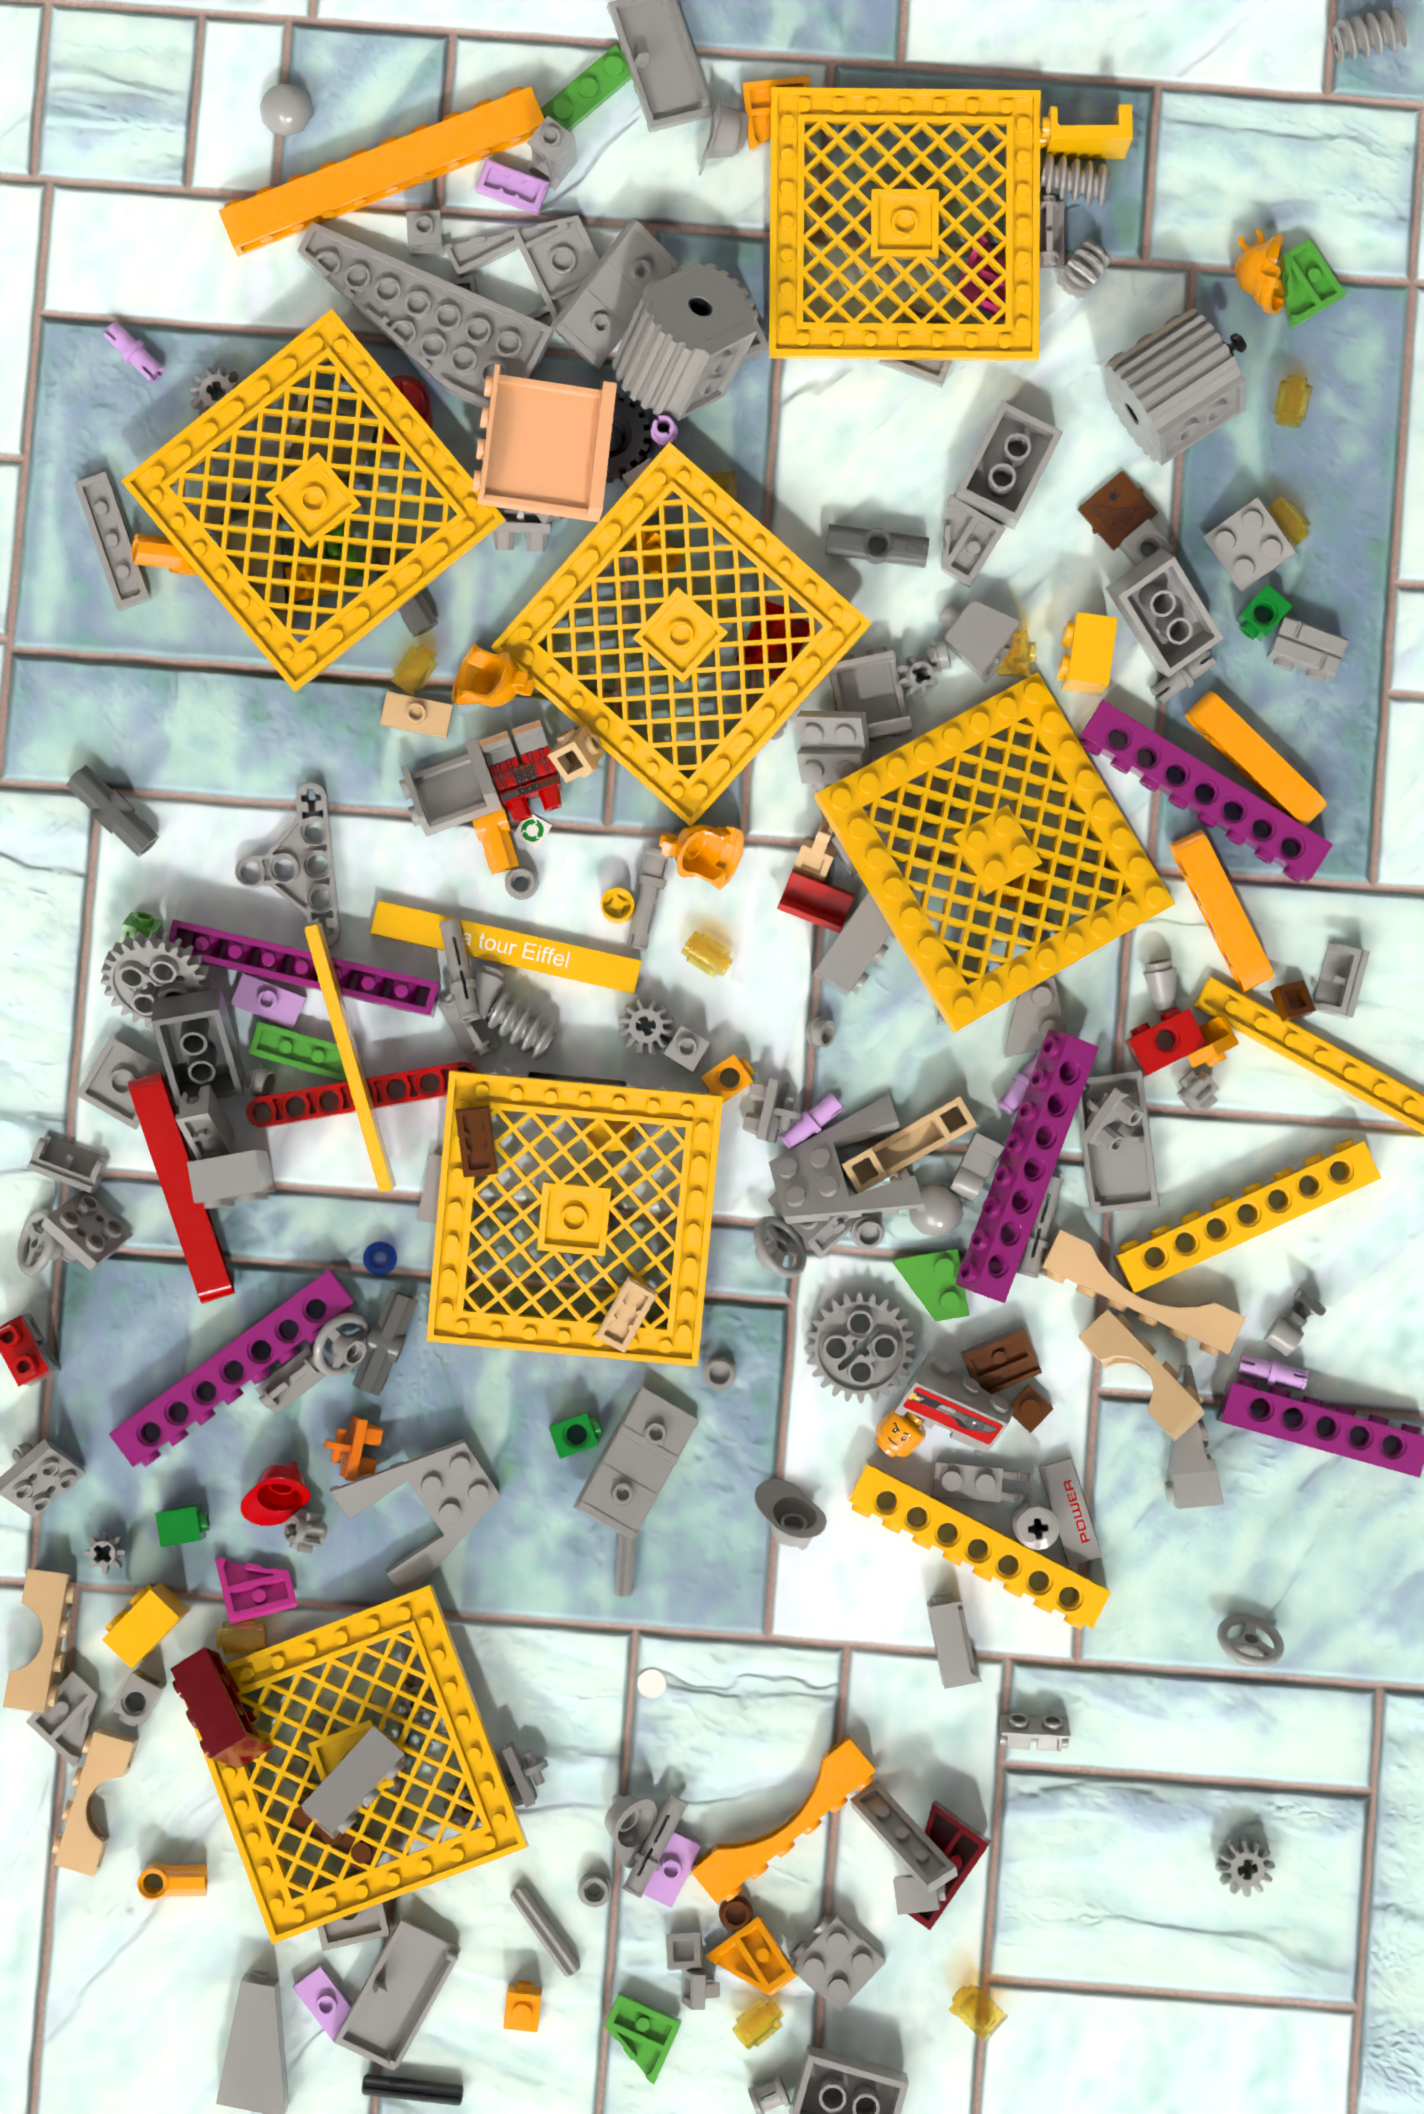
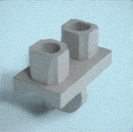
[493,508,552,552]
[742,1078,802,1143]
[1081,1087,1144,1153]
[496,1741,549,1808]

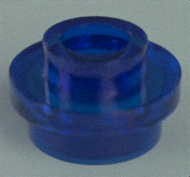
[363,1241,397,1275]

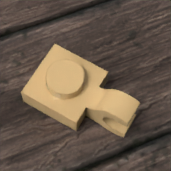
[793,819,836,881]

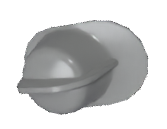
[698,95,748,175]
[754,1479,827,1550]
[604,1794,658,1868]

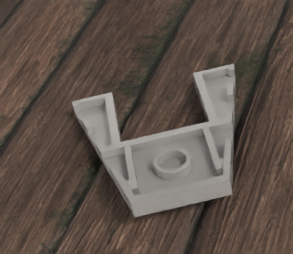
[444,215,599,326]
[768,1094,926,1224]
[330,1439,501,1595]

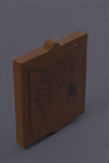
[1077,471,1158,551]

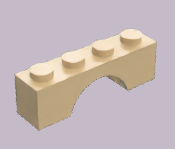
[841,1096,977,1194]
[1078,1309,1205,1442]
[3,1569,77,1714]
[52,1726,139,1877]

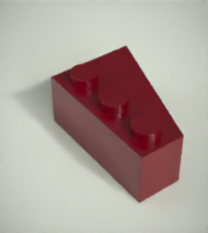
[170,1647,273,1769]
[908,1800,991,1930]

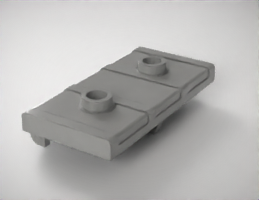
[607,0,713,133]
[550,219,680,370]
[1077,1071,1160,1214]
[573,1387,699,1541]
[333,1917,461,2071]

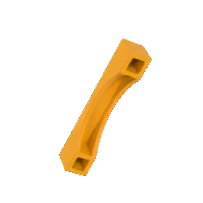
[691,1734,876,1904]

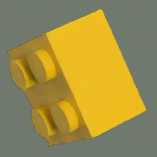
[1057,612,1118,695]
[102,1582,190,1669]

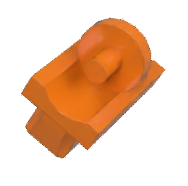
[324,1415,383,1481]

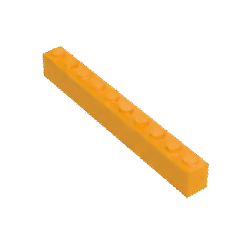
[218,86,544,257]

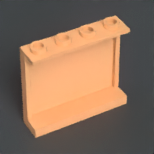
[472,364,617,522]

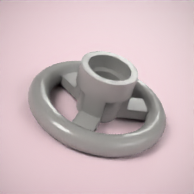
[17,1209,63,1276]
[754,1216,807,1278]
[313,1313,371,1376]
[1217,1614,1284,1667]

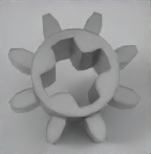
[895,655,938,697]
[1177,1070,1219,1112]
[284,1509,327,1554]
[83,1530,128,1574]
[398,1677,436,1720]

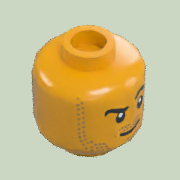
[875,1407,926,1458]

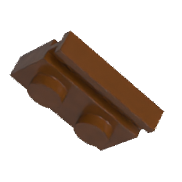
[960,1326,1042,1394]

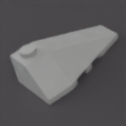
[1164,1365,1224,1509]

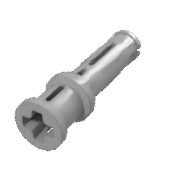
[626,847,673,951]

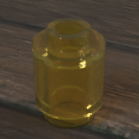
[1273,375,1313,428]
[1268,495,1312,547]
[390,644,438,696]
[681,931,733,979]
[216,1618,267,1655]
[732,1998,784,2050]

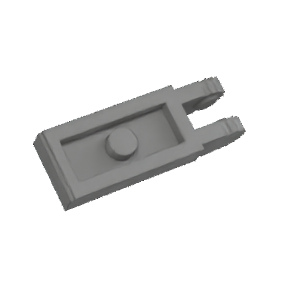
[932,1461,1030,1503]

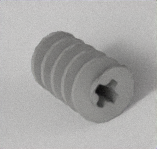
[1332,7,1407,63]
[1040,153,1111,208]
[487,989,562,1061]
[1010,1501,1060,1550]

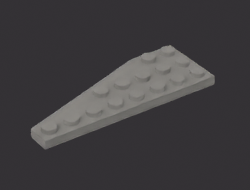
[297,222,554,408]

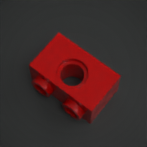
[1125,1006,1208,1077]

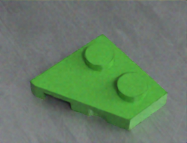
[1279,239,1346,330]
[893,1249,969,1321]
[605,1992,682,2084]

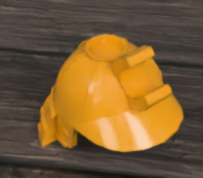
[1234,229,1285,315]
[451,643,535,707]
[658,824,744,890]

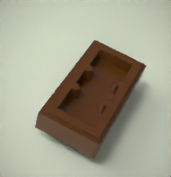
[455,1105,499,1178]

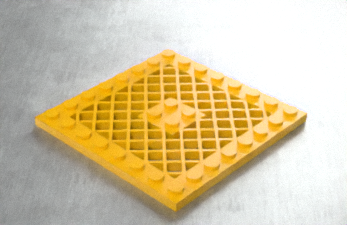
[769,87,1041,361]
[121,309,506,693]
[491,442,872,827]
[813,672,1175,1033]
[426,1070,723,1367]
[184,1584,529,1944]

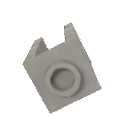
[527,115,578,190]
[926,1593,983,1689]

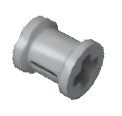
[748,2075,791,2114]

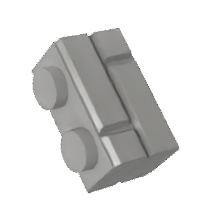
[1267,616,1348,683]

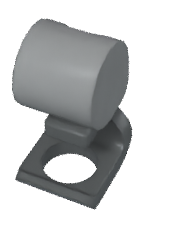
[1264,1288,1326,1356]

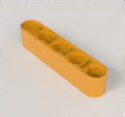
[1185,690,1327,827]
[1169,829,1274,992]

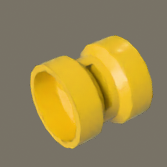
[600,888,635,924]

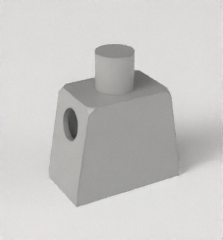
[938,601,1024,683]

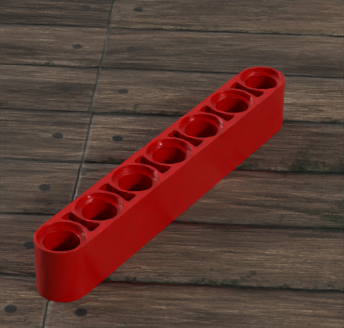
[246,1062,479,1128]
[127,1071,235,1304]

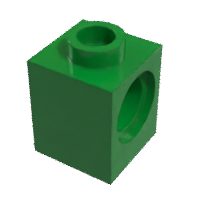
[1236,584,1292,642]
[548,1411,603,1459]
[155,1503,210,1547]

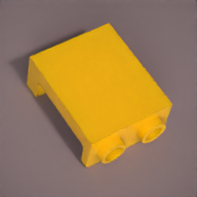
[1040,104,1133,160]

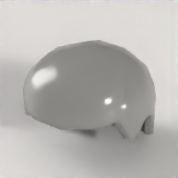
[260,83,314,136]
[909,1185,964,1236]

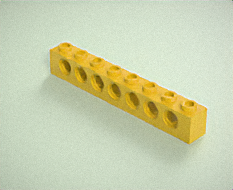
[1113,1138,1381,1293]
[847,1462,1111,1630]

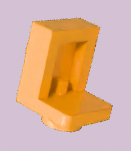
[1187,1015,1239,1068]

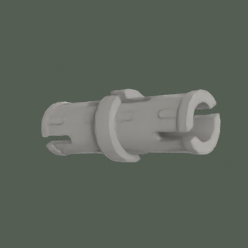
[1150,650,1216,705]

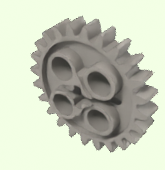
[101,931,213,1028]
[805,1292,916,1403]

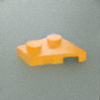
[742,75,810,151]
[706,1916,798,1996]

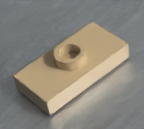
[380,691,454,739]
[595,1276,658,1353]

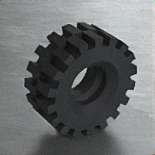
[606,393,651,483]

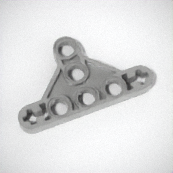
[235,783,341,948]

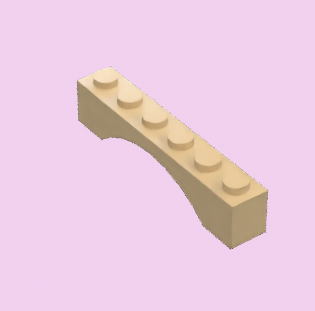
[1040,1229,1246,1357]

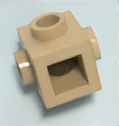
[548,725,605,783]

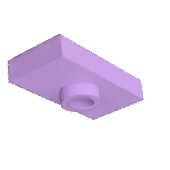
[475,159,550,216]
[230,973,307,1030]
[643,1830,702,1908]
[293,1964,352,2042]

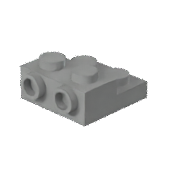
[797,710,872,790]
[789,1912,886,2012]

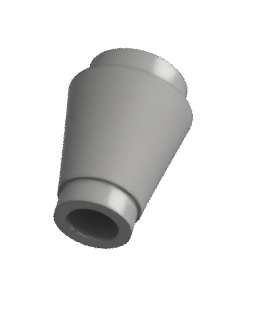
[1143,959,1176,1010]
[473,965,506,1019]

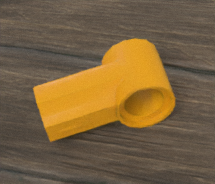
[131,534,197,575]
[472,802,519,875]
[137,1862,208,1900]

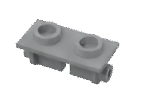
[1040,195,1064,268]
[437,993,500,1063]
[255,1346,326,1415]
[999,1713,1071,1752]

